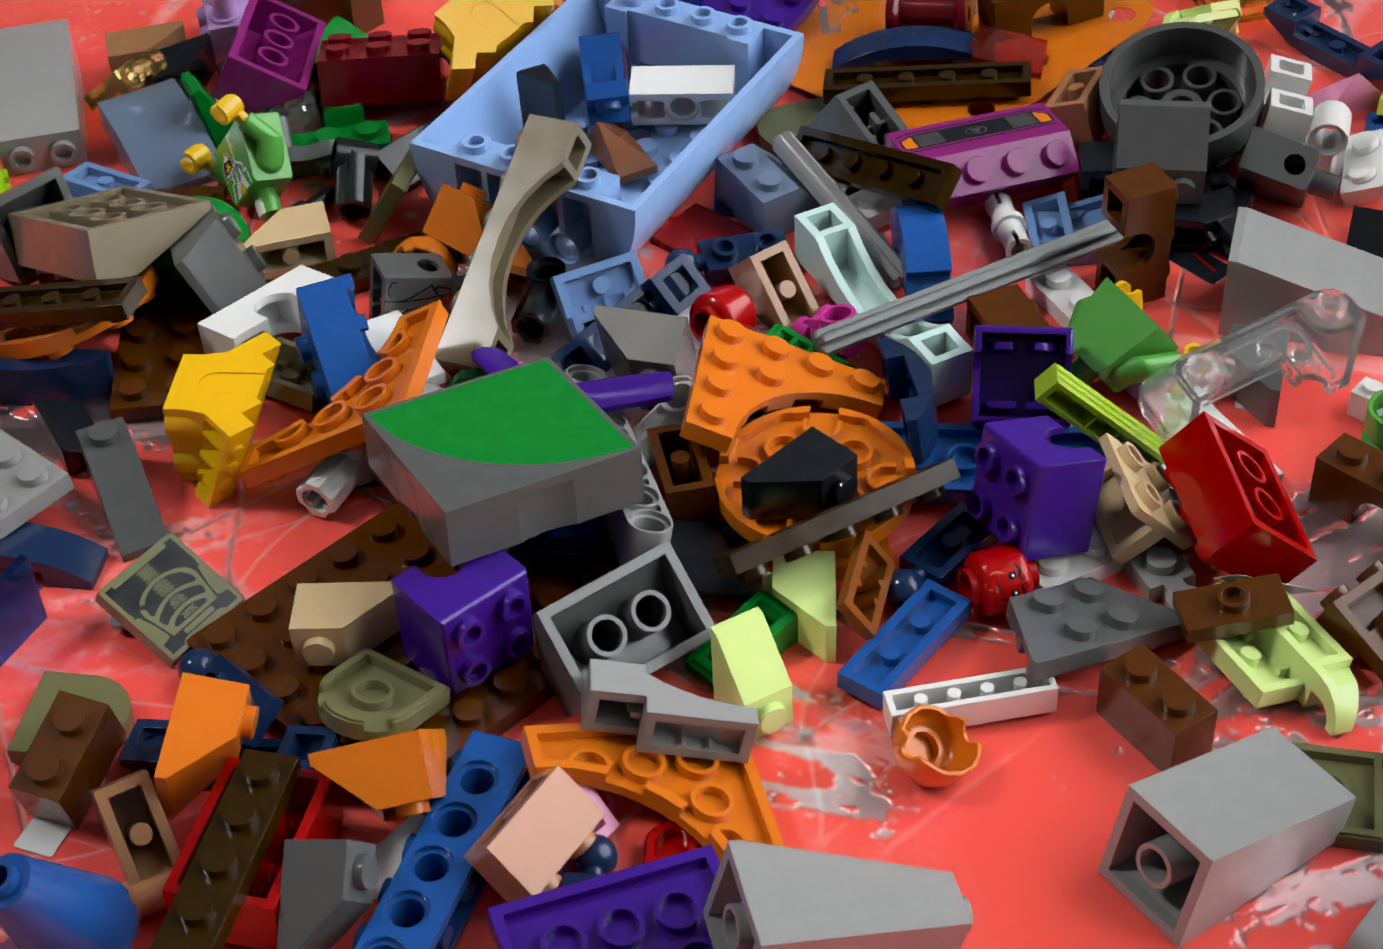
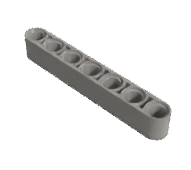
[565,364,673,566]

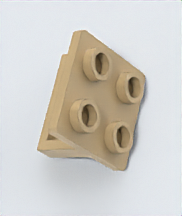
[1095,433,1193,565]

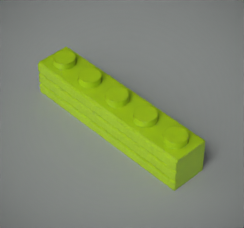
[1034,363,1166,465]

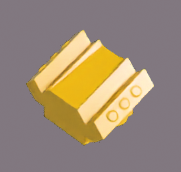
[433,0,554,101]
[162,331,281,508]

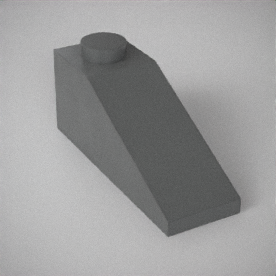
[75,416,167,563]

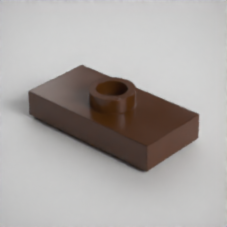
[1172,573,1295,644]

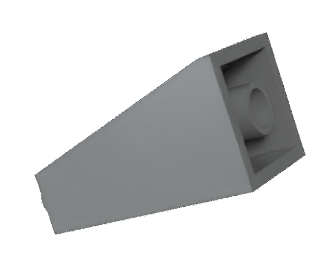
[0,19,88,176]
[1218,206,1383,357]
[1098,727,1357,948]
[703,840,973,949]

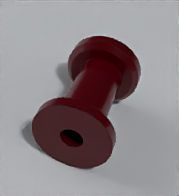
[885,0,974,33]

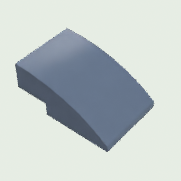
[97,78,217,190]

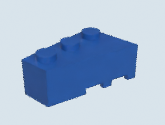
[295,273,380,405]

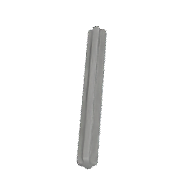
[772,131,904,289]

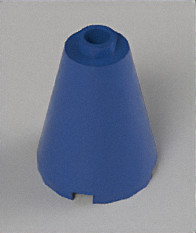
[0,853,139,949]

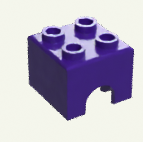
[971,325,1074,427]
[966,416,1107,561]
[391,549,536,697]

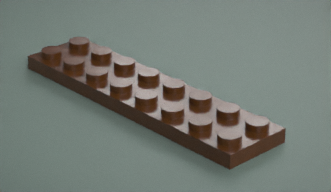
[109,185,228,423]

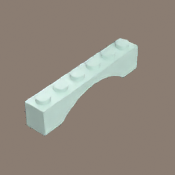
[794,202,973,406]

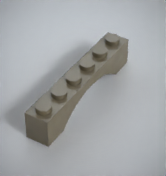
[434,114,592,377]

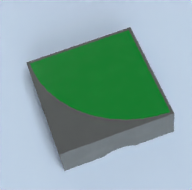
[361,356,645,567]

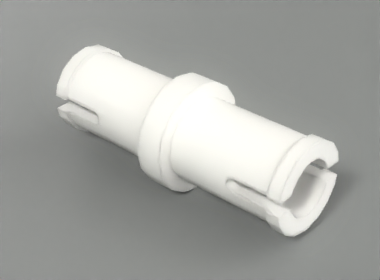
[985,192,1034,257]

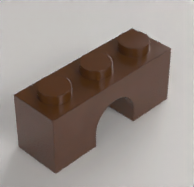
[977,0,1104,47]
[1095,162,1179,303]
[1308,432,1383,525]

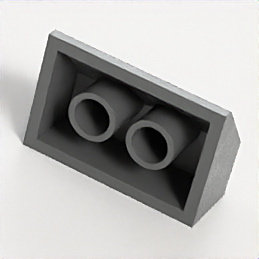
[533,540,715,718]

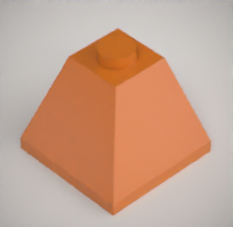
[422,182,533,277]
[154,672,259,819]
[308,729,447,818]

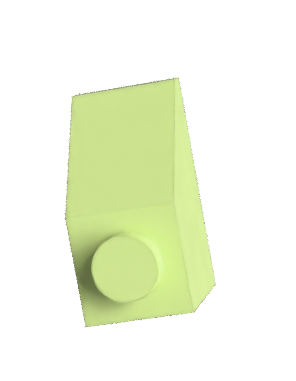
[763,551,836,662]
[710,606,793,739]

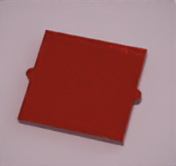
[970,24,1049,80]
[650,203,753,255]

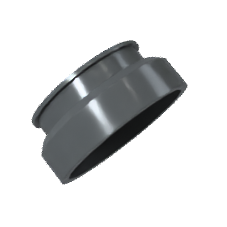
[1099,22,1265,171]

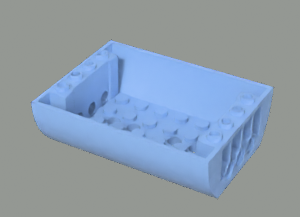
[410,0,804,272]

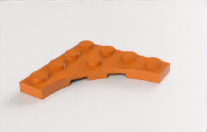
[238,300,449,489]
[679,315,886,453]
[520,723,785,862]

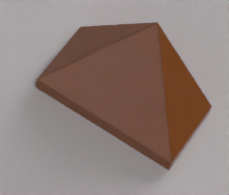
[586,122,658,185]
[836,529,896,640]

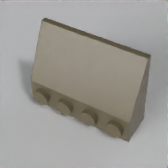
[7,186,211,281]

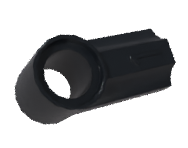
[330,137,379,222]
[511,257,567,344]

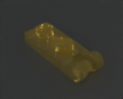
[83,48,167,111]

